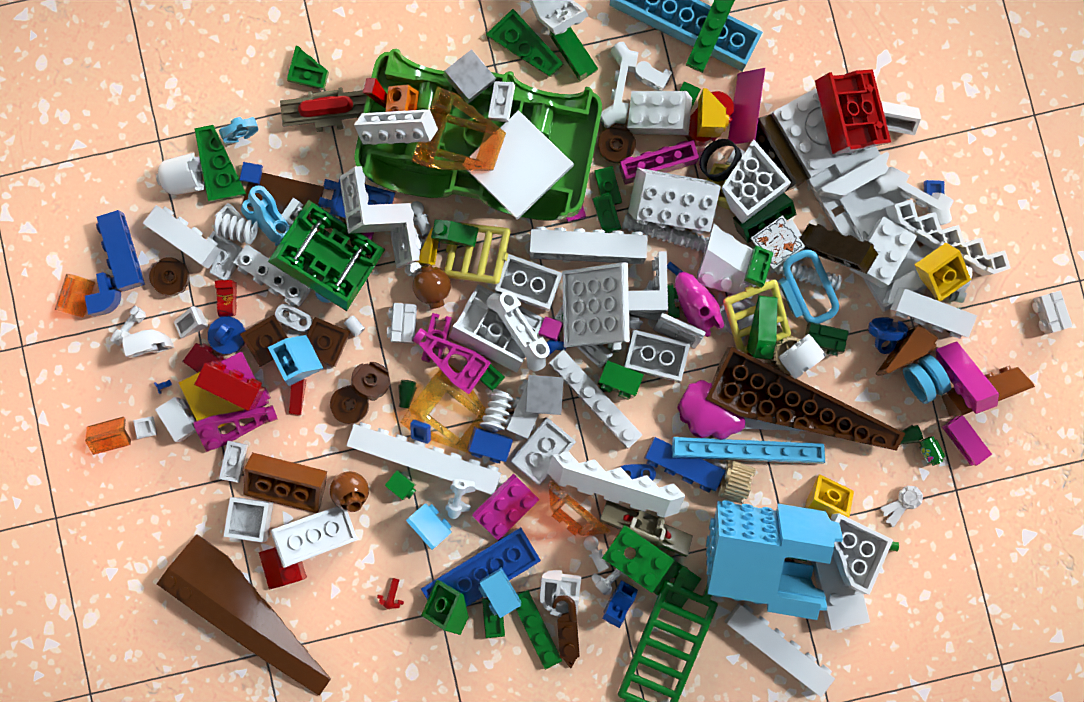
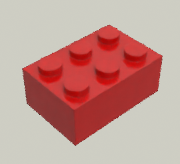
[194,361,265,411]

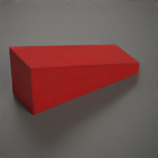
[362,78,388,108]
[289,379,307,415]

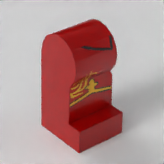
[215,280,237,317]

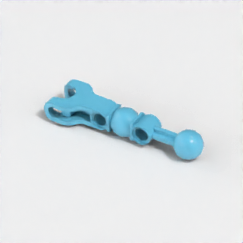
[241,186,331,303]

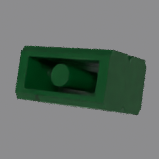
[805,322,849,357]

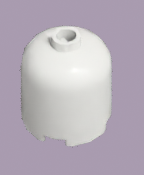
[156,153,205,195]

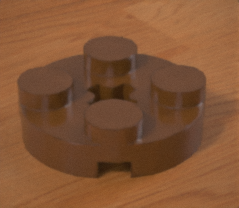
[598,125,636,163]
[149,257,190,296]
[351,362,390,401]
[330,385,369,424]

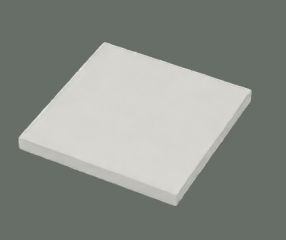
[462,110,574,220]
[562,262,630,348]

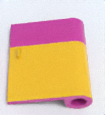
[178,351,271,428]

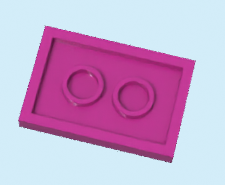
[472,473,540,541]

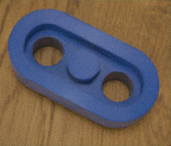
[621,464,656,481]

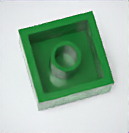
[597,360,644,400]

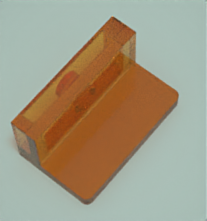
[55,273,95,318]
[85,416,131,455]

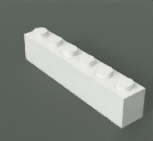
[549,350,642,449]
[724,603,835,697]

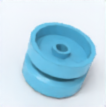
[903,354,951,404]

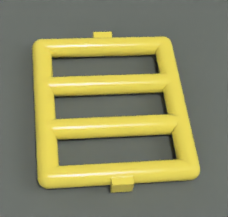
[444,222,511,284]
[723,280,791,354]

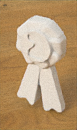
[880,485,923,527]

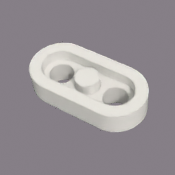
[275,304,313,332]

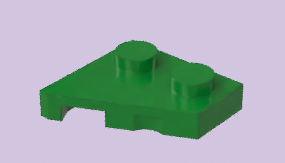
[287,45,329,90]

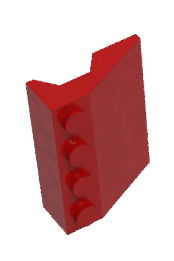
[815,69,891,154]

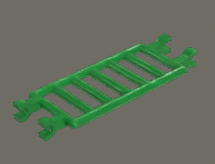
[618,565,718,702]

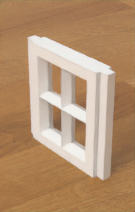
[653,313,706,349]

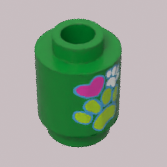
[919,436,945,466]

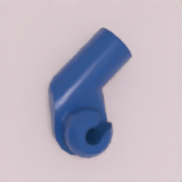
[546,340,566,358]

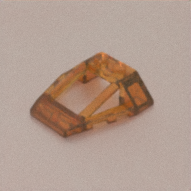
[411,87,506,171]
[548,480,611,536]

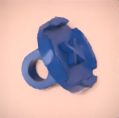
[208,316,246,354]
[868,317,908,354]

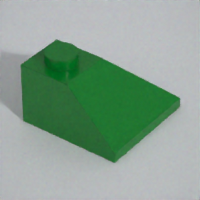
[421,579,469,635]

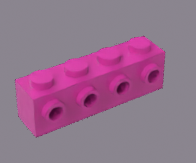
[619,140,699,185]
[935,341,999,414]

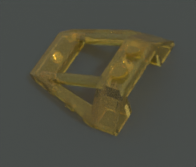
[400,363,487,454]

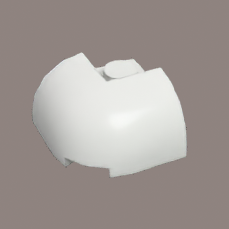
[123,329,175,358]
[540,570,581,616]

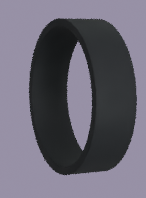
[699,139,742,182]

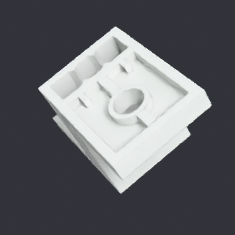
[528,0,588,35]
[340,166,420,268]
[608,251,668,353]

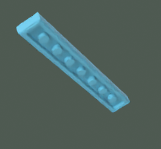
[672,437,825,464]

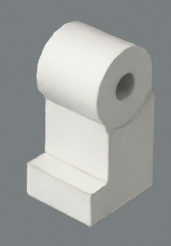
[635,61,672,91]

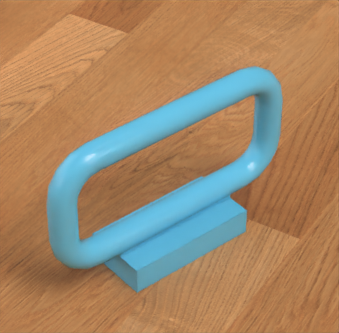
[777,250,839,324]

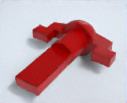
[377,578,404,610]

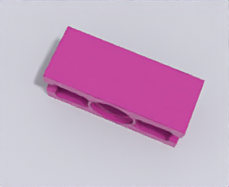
[421,313,452,363]
[942,415,992,466]

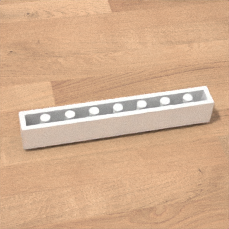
[346,422,502,495]

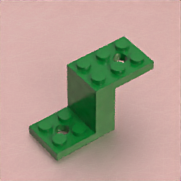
[602,525,701,608]

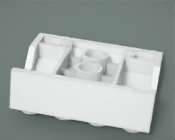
[449,284,544,373]

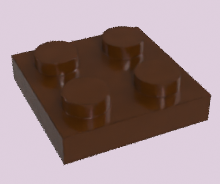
[240,315,288,367]
[307,317,351,367]

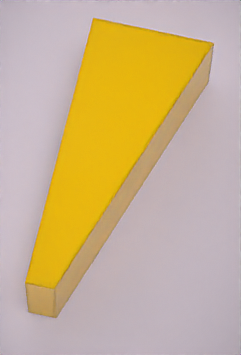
[416,228,439,265]

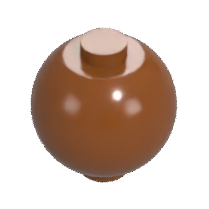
[413,265,451,309]
[330,471,369,512]

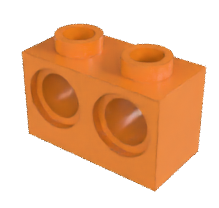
[385,85,419,112]

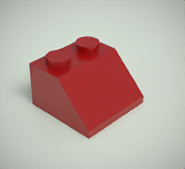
[258,547,307,590]

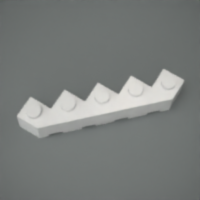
[885,199,1011,276]
[547,451,685,518]

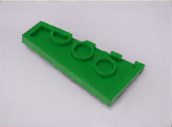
[486,9,564,77]
[194,125,247,203]

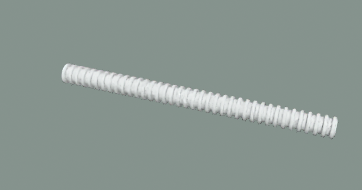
[622,213,842,292]

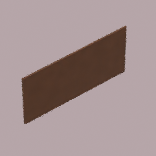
[243,172,324,221]

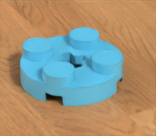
[219,117,259,144]

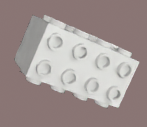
[628,168,721,234]

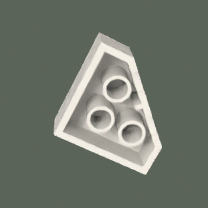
[830,513,893,595]

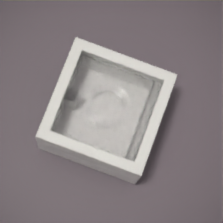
[223,497,274,542]

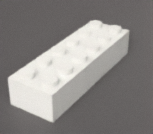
[530,227,648,264]

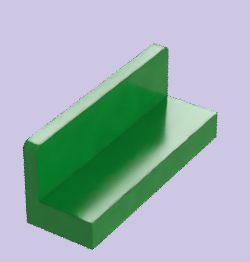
[549,27,598,81]

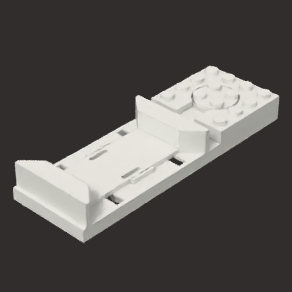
[772,88,934,312]

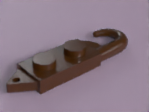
[552,595,580,668]

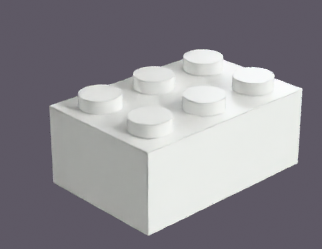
[627,91,692,135]
[849,216,917,289]
[495,254,562,312]
[624,330,690,383]

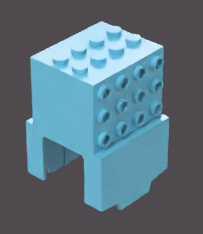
[706,500,843,620]

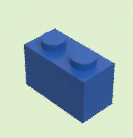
[467,427,513,464]

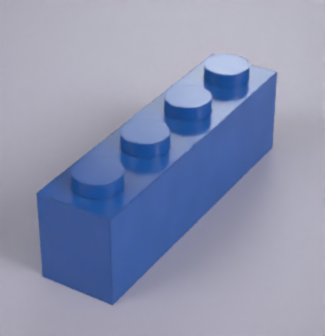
[96,210,145,292]
[644,437,726,493]

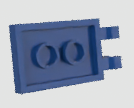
[318,179,395,219]

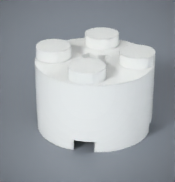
[778,334,826,379]

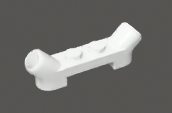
[600,42,639,128]
[874,167,954,225]
[487,291,550,371]

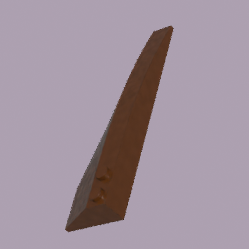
[706,347,905,451]
[157,534,331,696]

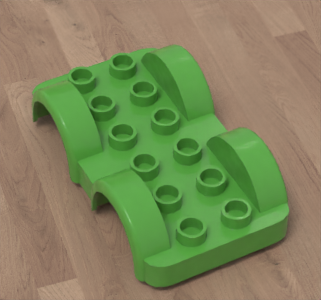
[354,49,602,221]

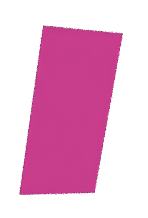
[728,68,766,144]

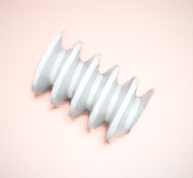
[214,212,258,244]
[480,389,515,433]

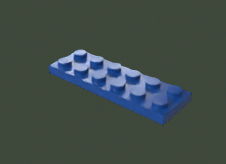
[421,527,541,607]

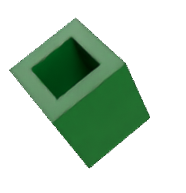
[385,470,417,500]

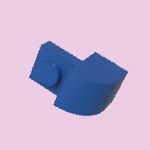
[85,272,121,317]
[602,580,638,628]

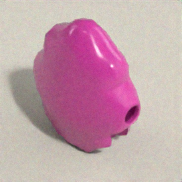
[675,272,724,337]
[677,380,746,440]

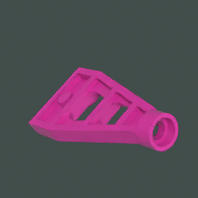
[412,328,491,394]
[193,405,278,452]

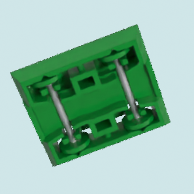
[268,200,385,311]

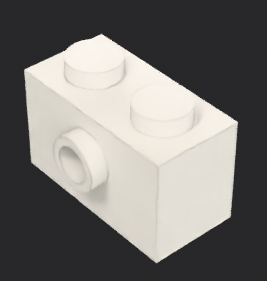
[881,101,921,136]

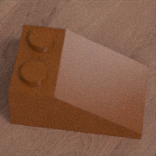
[875,324,938,376]

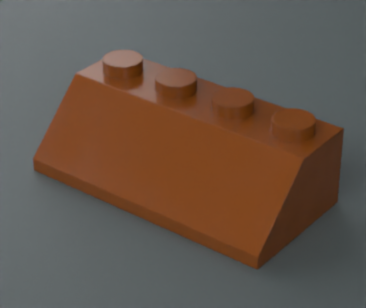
[941,365,1035,417]
[243,452,327,513]

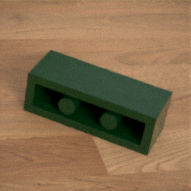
[733,193,797,243]

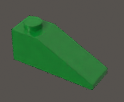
[746,296,778,359]

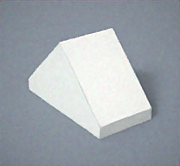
[173,306,209,339]

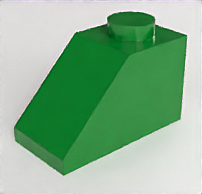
[431,219,479,247]

